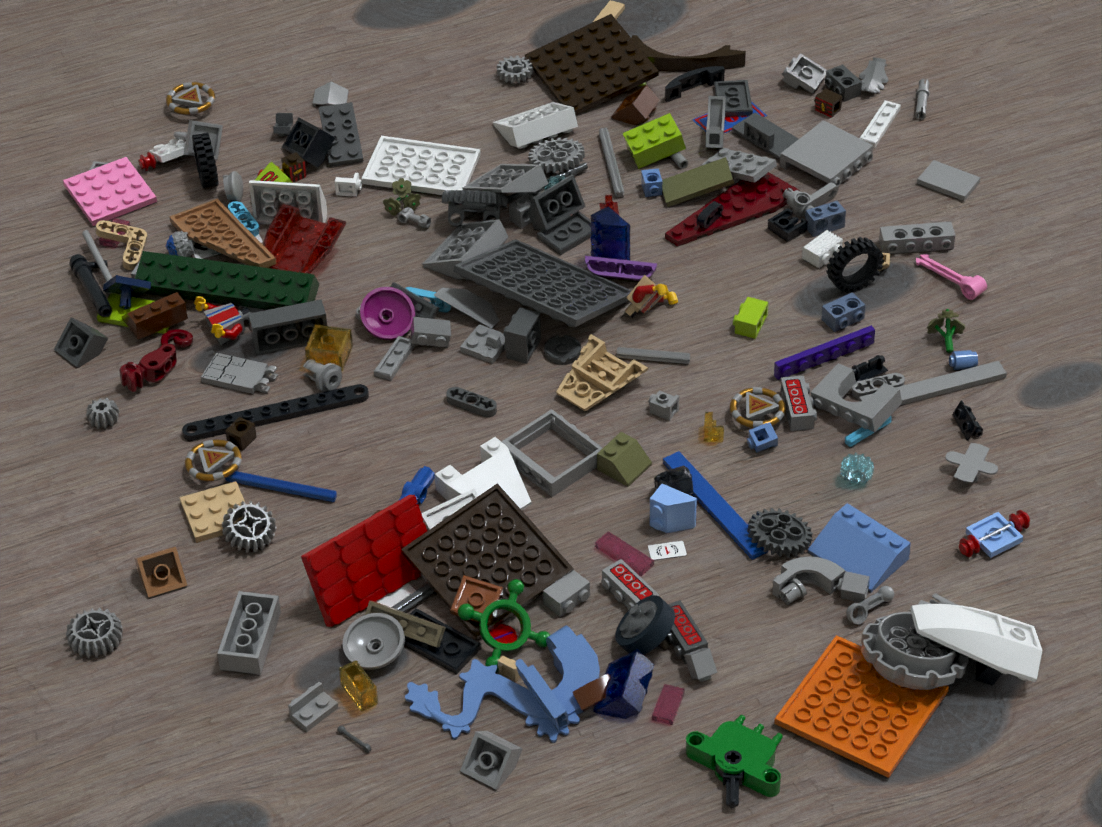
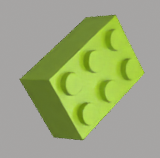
[622,113,686,169]

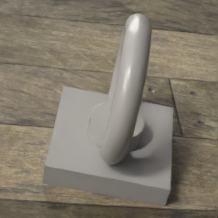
[173,120,223,159]

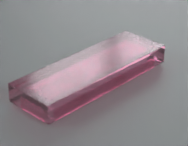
[595,531,654,576]

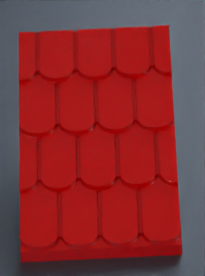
[301,495,427,627]

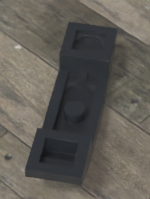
[665,66,725,102]

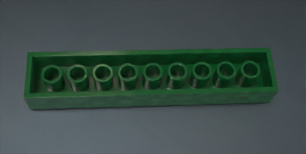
[135,251,319,310]

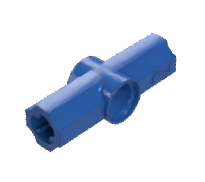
[398,466,435,504]

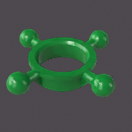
[458,579,550,672]

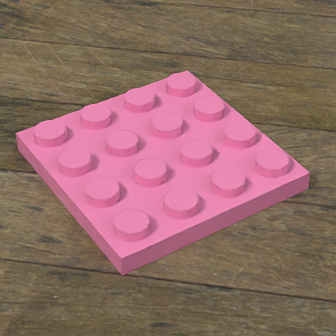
[63,157,157,226]

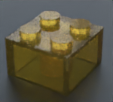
[305,325,353,371]

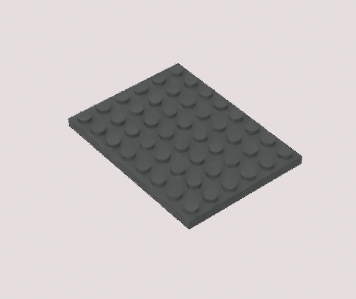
[453,239,632,327]

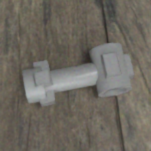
[398,207,431,228]

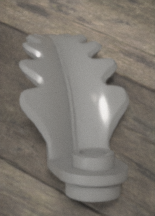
[859,57,888,94]

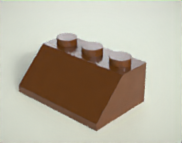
[122,292,188,340]

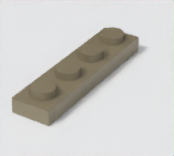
[365,601,446,647]

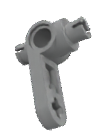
[783,182,839,217]

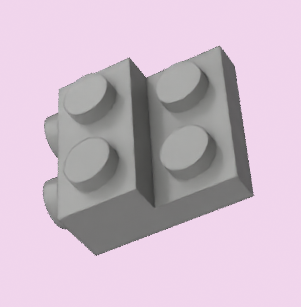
[782,53,827,94]

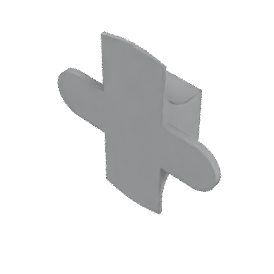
[945,443,998,483]

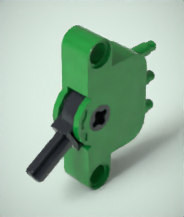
[686,715,783,809]

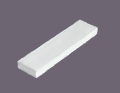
[860,100,901,148]

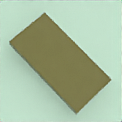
[662,157,734,207]

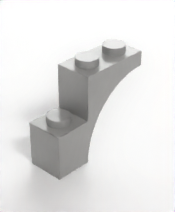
[706,96,726,148]

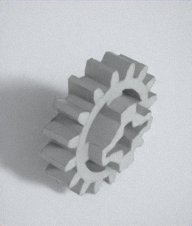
[497,55,533,84]

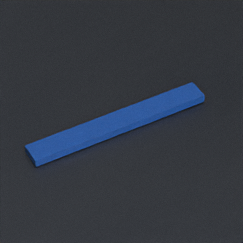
[663,451,769,560]

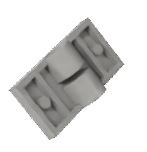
[701,148,777,186]

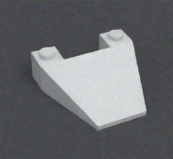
[435,437,531,510]

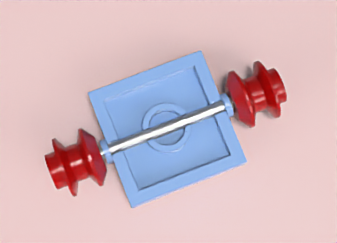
[959,510,1030,558]

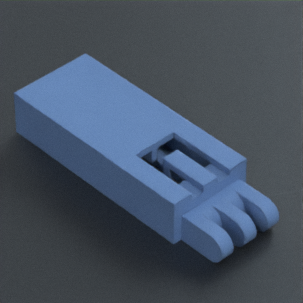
[515,659,570,730]

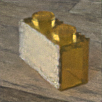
[339,661,378,712]

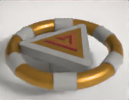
[166,82,215,115]
[730,387,786,428]
[185,439,242,481]

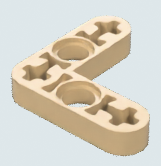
[96,220,147,270]

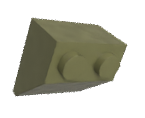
[597,432,652,487]

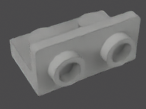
[288,682,338,732]

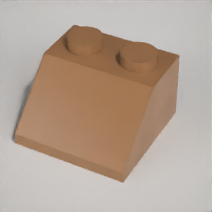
[134,547,187,598]

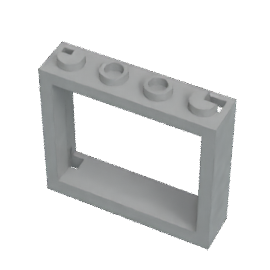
[502,409,602,497]

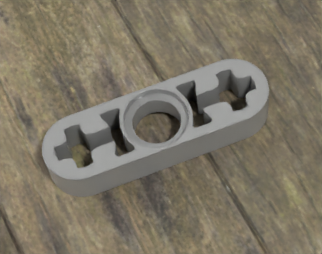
[852,373,905,400]

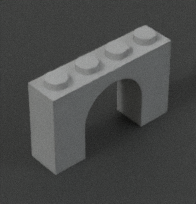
[811,363,902,432]

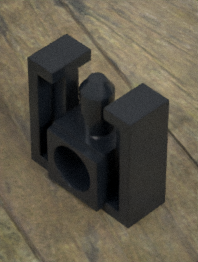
[768,208,808,242]

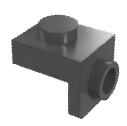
[273,113,293,136]

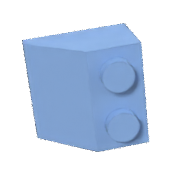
[650,484,697,533]

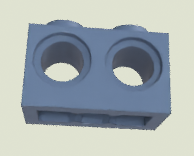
[805,201,846,237]
[821,293,865,332]

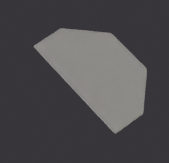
[434,288,499,329]

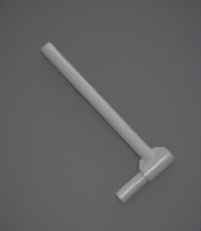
[82,230,112,293]

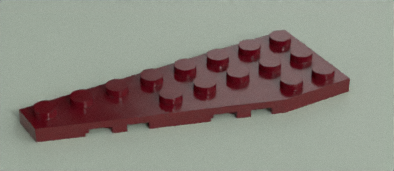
[665,172,799,246]

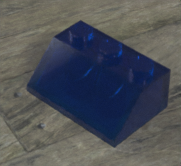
[590,207,630,261]
[593,650,655,719]

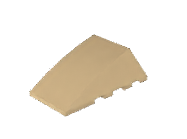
[556,334,648,411]

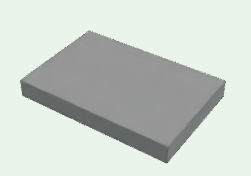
[917,160,981,201]

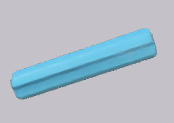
[844,416,891,447]

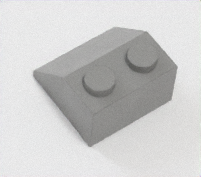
[460,731,523,789]

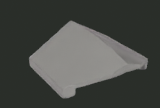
[313,82,349,106]

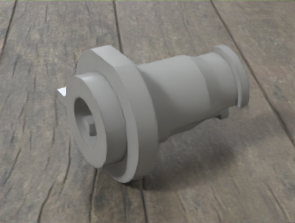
[303,359,342,392]

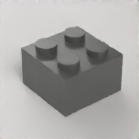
[503,307,541,364]

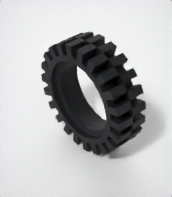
[192,132,219,189]
[826,237,884,293]

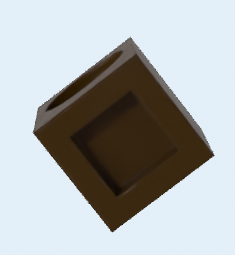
[225,417,257,451]

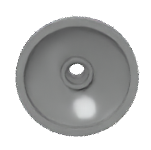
[343,613,405,670]

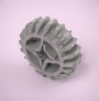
[222,500,276,553]
[66,608,123,658]

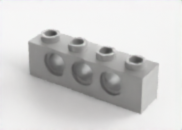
[879,222,955,254]

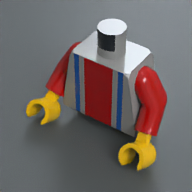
[194,296,250,345]

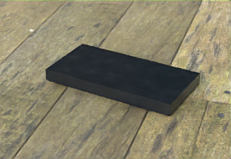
[404,608,482,675]

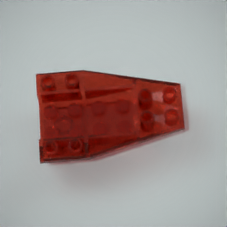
[263,203,346,274]

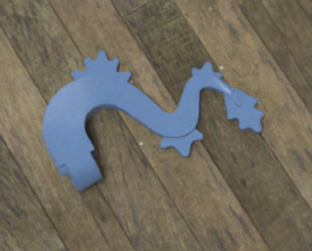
[405,625,600,743]

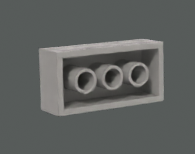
[217,591,281,675]

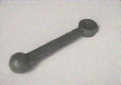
[337,725,372,753]

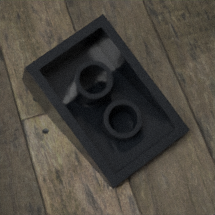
[282,117,335,168]

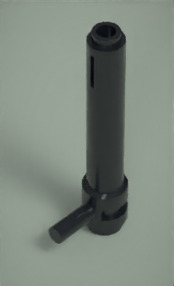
[69,254,112,317]

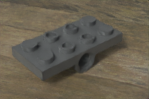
[319,102,363,167]

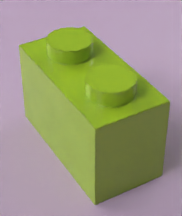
[733,297,768,339]

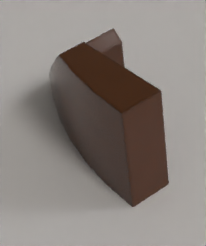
[572,674,611,711]

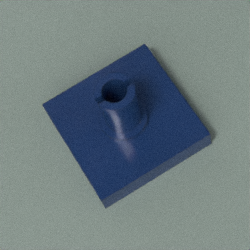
[103,275,151,309]

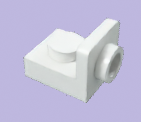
[335,173,362,197]

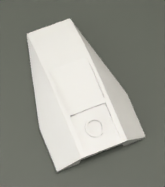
[910,604,1042,682]

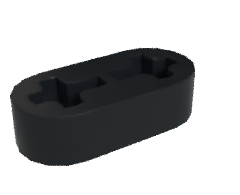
[697,201,724,229]

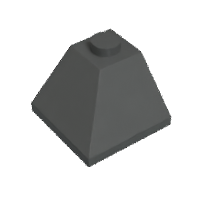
[54,317,108,367]

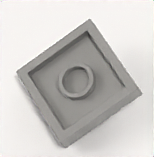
[460,324,506,364]

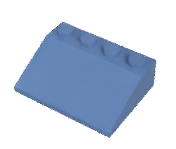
[808,503,911,592]

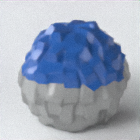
[165,231,195,257]

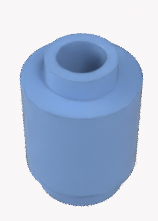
[949,350,978,370]

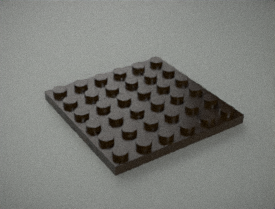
[524,14,659,115]
[401,483,574,640]

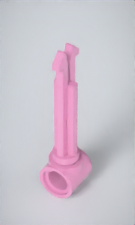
[916,254,987,300]

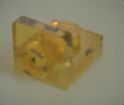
[704,412,724,442]

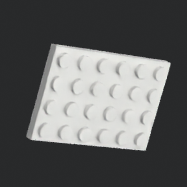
[362,136,481,195]

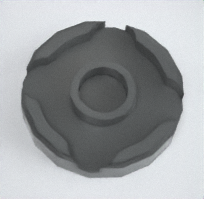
[544,335,581,365]

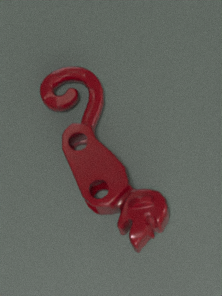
[119,329,193,392]

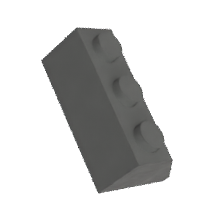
[528,175,586,231]

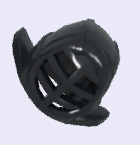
[654,465,693,496]

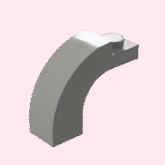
[772,557,845,598]

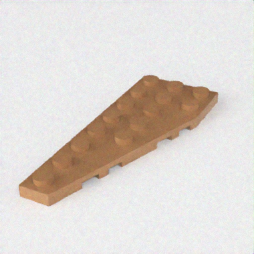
[169,199,277,268]

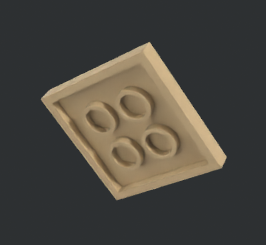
[180,481,250,543]

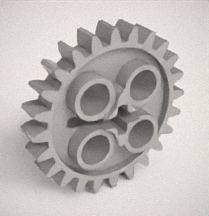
[529,137,585,173]

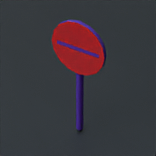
[489,624,517,644]

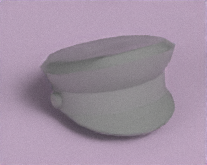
[223,171,243,202]

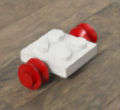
[138,138,186,171]

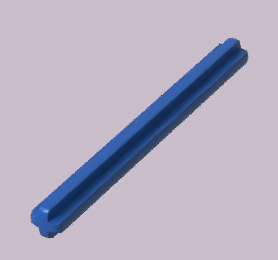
[225,471,337,502]

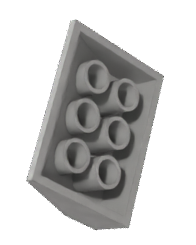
[462,164,548,193]
[422,219,509,280]

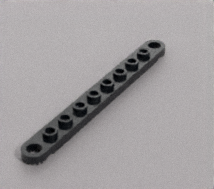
[182,384,369,441]

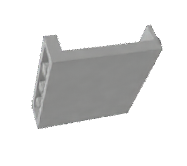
[780,120,873,187]

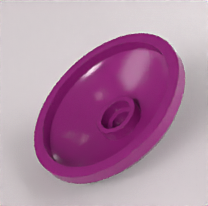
[360,287,415,340]

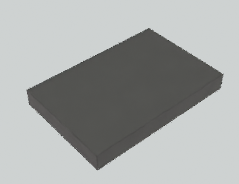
[714,80,753,117]
[537,211,601,255]

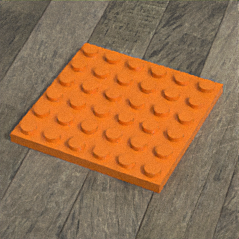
[774,635,949,778]

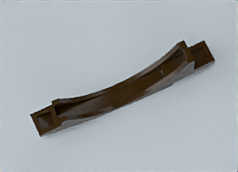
[632,35,746,72]

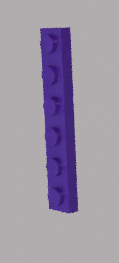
[774,325,875,380]

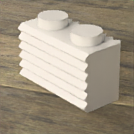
[802,230,843,269]

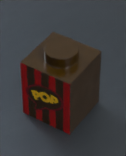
[814,88,842,118]
[281,152,306,183]

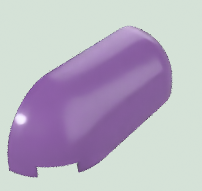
[585,256,657,281]

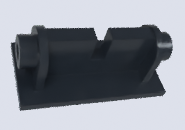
[852,355,888,382]
[952,400,983,441]

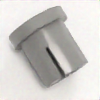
[779,578,807,605]

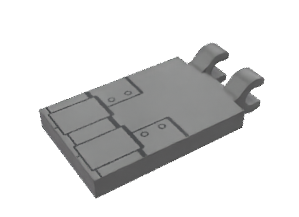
[201,353,278,394]

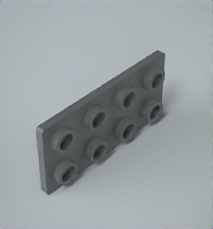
[732,113,798,159]

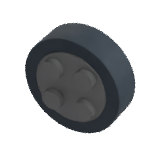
[615,595,675,657]

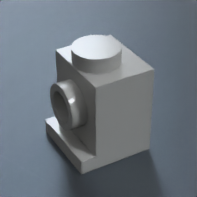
[648,390,679,421]

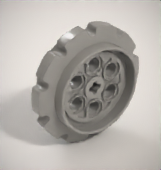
[861,612,969,690]

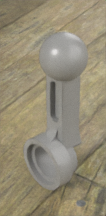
[846,586,894,624]

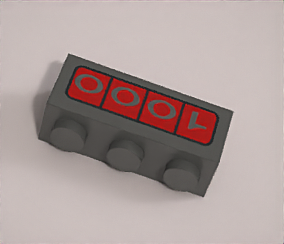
[666,600,708,665]

